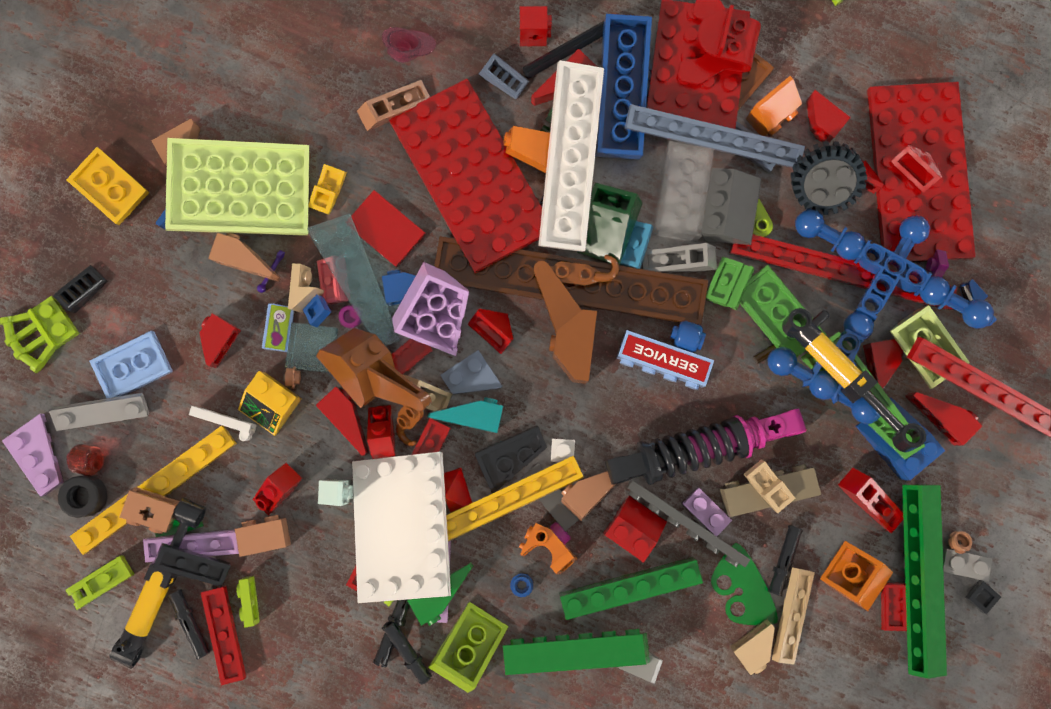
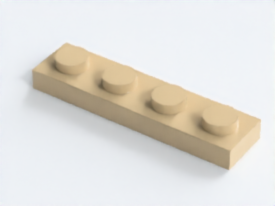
[772,567,815,664]

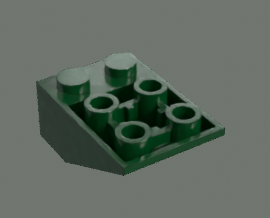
[577,182,643,266]

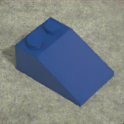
[856,397,945,480]

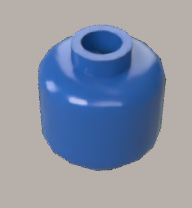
[670,321,706,353]

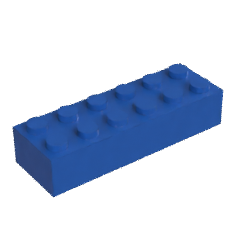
[595,14,652,160]

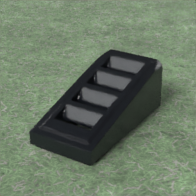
[53,265,108,313]

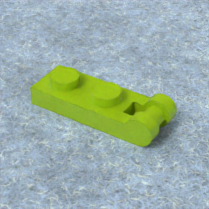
[65,555,135,610]

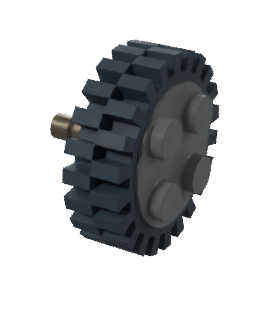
[791,141,867,215]

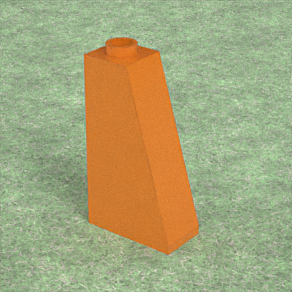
[504,126,550,173]

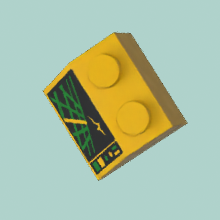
[238,371,302,436]

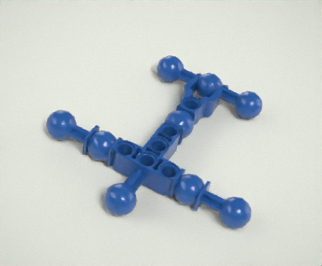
[767,209,994,424]

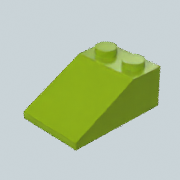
[429,602,508,693]

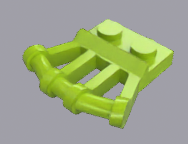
[0,296,80,373]

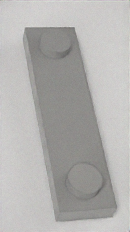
[49,393,150,431]

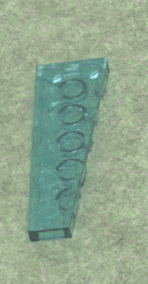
[307,214,400,346]

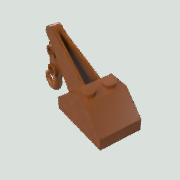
[534,255,619,384]
[316,328,432,446]

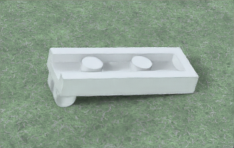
[189,406,257,441]

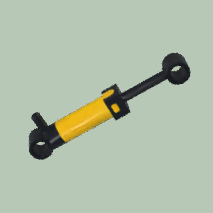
[782,308,926,452]
[109,498,206,669]

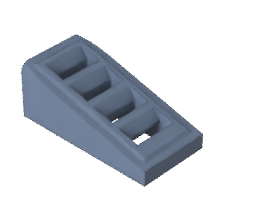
[479,53,529,100]

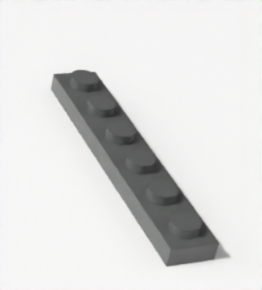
[626,480,750,568]

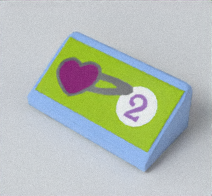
[262,303,294,352]

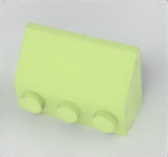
[890,305,970,389]

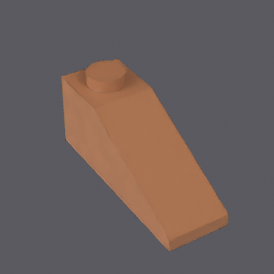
[357,80,430,131]
[208,233,280,282]
[561,471,616,521]

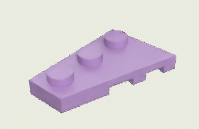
[2,414,64,497]

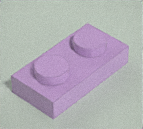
[682,487,732,537]

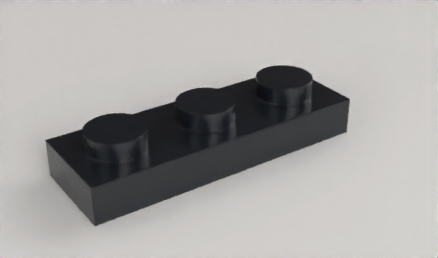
[152,543,231,587]

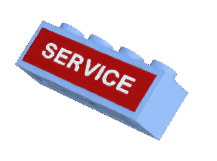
[616,330,714,390]

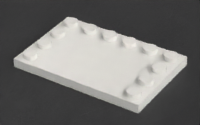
[352,452,451,603]

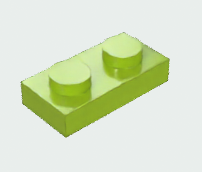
[237,576,260,628]

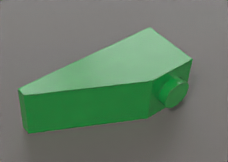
[407,562,473,626]

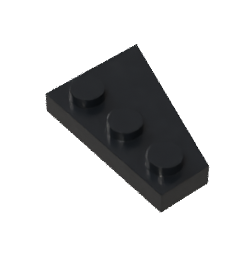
[474,425,547,494]

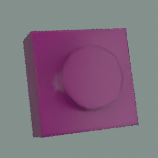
[926,249,949,277]

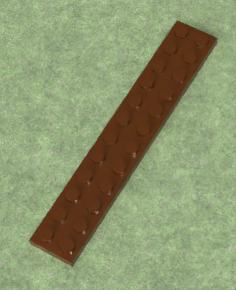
[434,236,708,326]

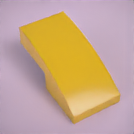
[308,164,347,214]

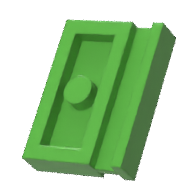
[706,256,754,311]

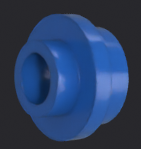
[510,573,533,597]

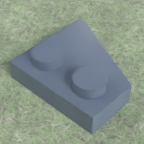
[440,350,503,394]

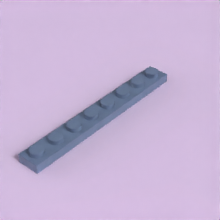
[624,105,805,168]

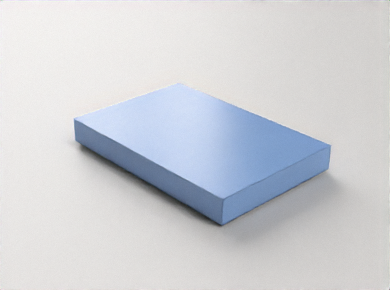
[89,331,173,398]

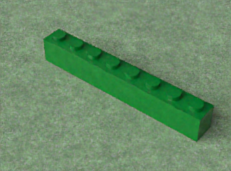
[902,484,947,679]

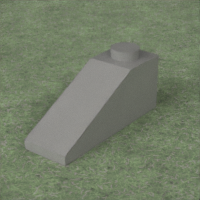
[643,243,717,273]

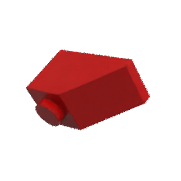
[806,90,851,143]
[199,313,241,368]
[863,339,903,388]

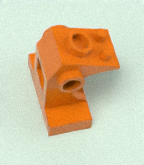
[519,523,578,575]

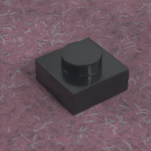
[965,580,1001,615]

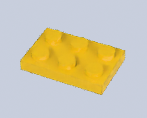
[66,147,150,225]

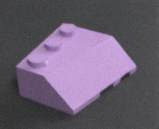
[392,262,469,356]

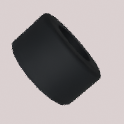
[58,475,108,518]

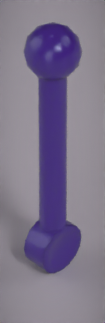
[257,250,285,293]

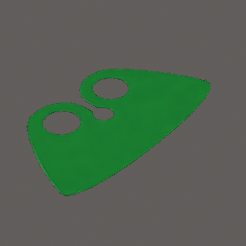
[711,543,778,625]

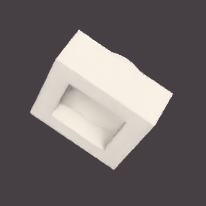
[551,439,575,462]

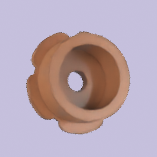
[285,366,301,389]
[948,531,972,554]

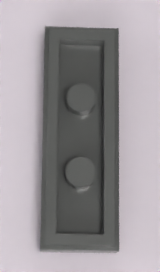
[521,463,579,531]

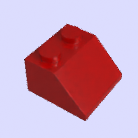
[603,495,667,563]

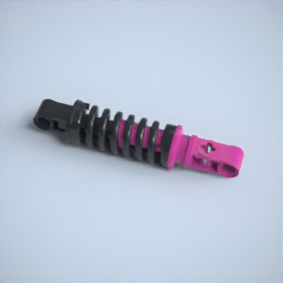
[605,409,807,485]

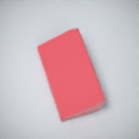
[317,256,350,305]

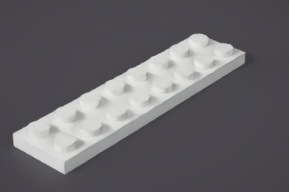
[538,60,604,252]

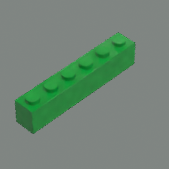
[559,557,703,620]
[503,629,650,675]

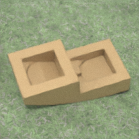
[744,459,796,513]

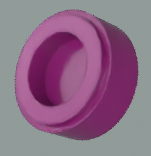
[339,305,362,329]
[550,521,571,545]

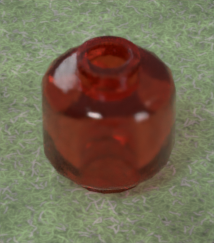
[66,444,105,476]

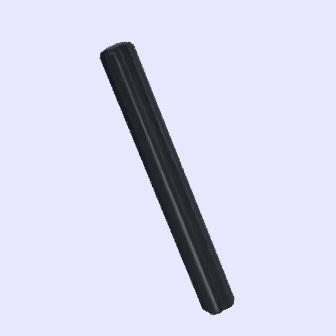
[523,21,604,78]

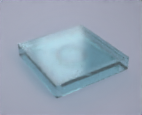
[285,322,338,373]

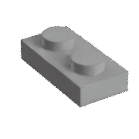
[943,548,992,582]

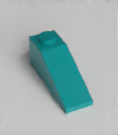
[427,397,503,433]

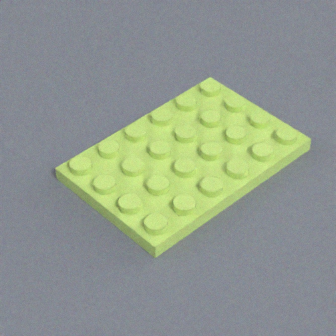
[165,138,309,235]

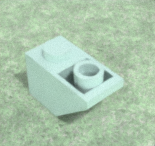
[318,480,354,506]

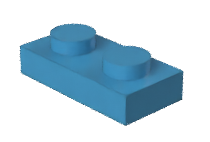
[620,221,653,269]

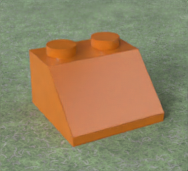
[746,76,802,137]
[820,541,893,611]

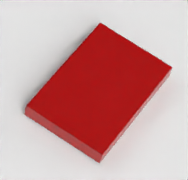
[344,190,426,268]

